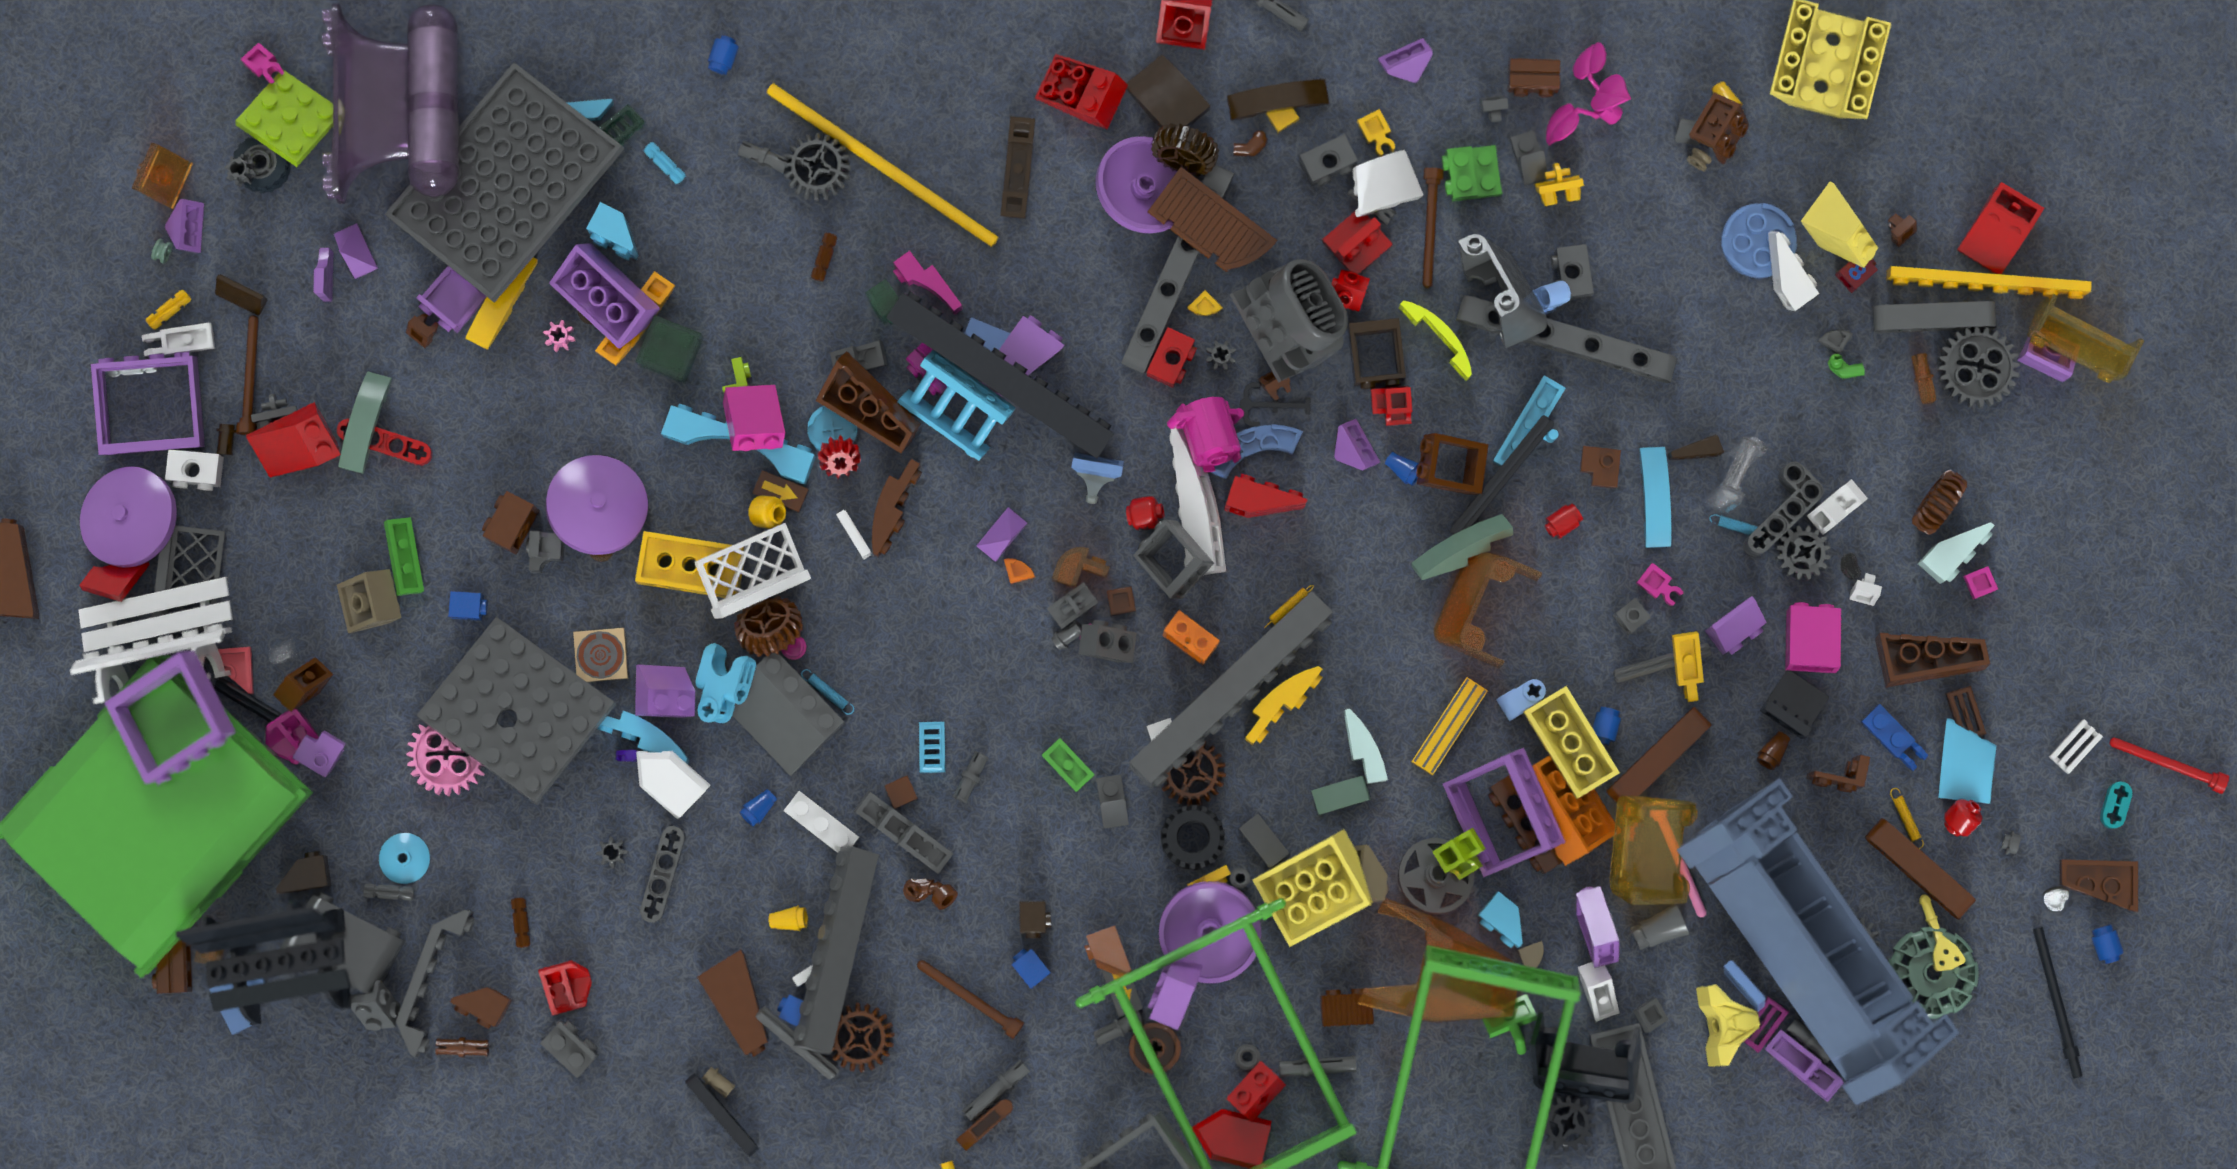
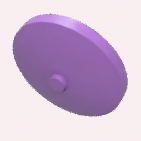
[1096,137,1193,233]
[546,455,648,555]
[80,467,177,568]
[1159,881,1261,983]

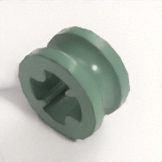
[151,238,173,264]

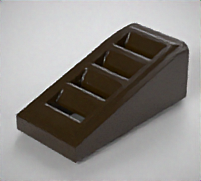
[1667,434,1724,460]

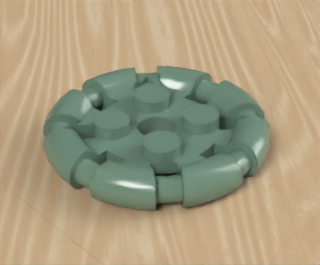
[1888,927,1979,1019]

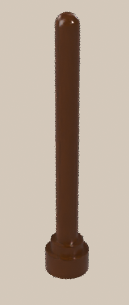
[1422,168,1444,288]
[236,315,259,435]
[917,960,1024,1039]

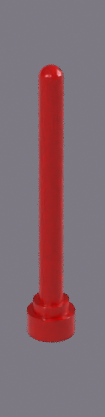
[2110,738,2229,794]

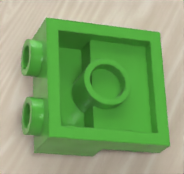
[1442,145,1502,202]

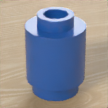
[708,35,739,75]
[1593,707,1621,746]
[2091,925,2124,964]

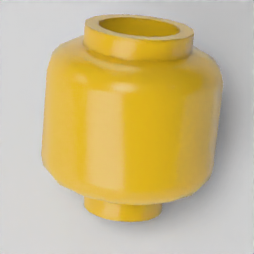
[748,495,786,529]

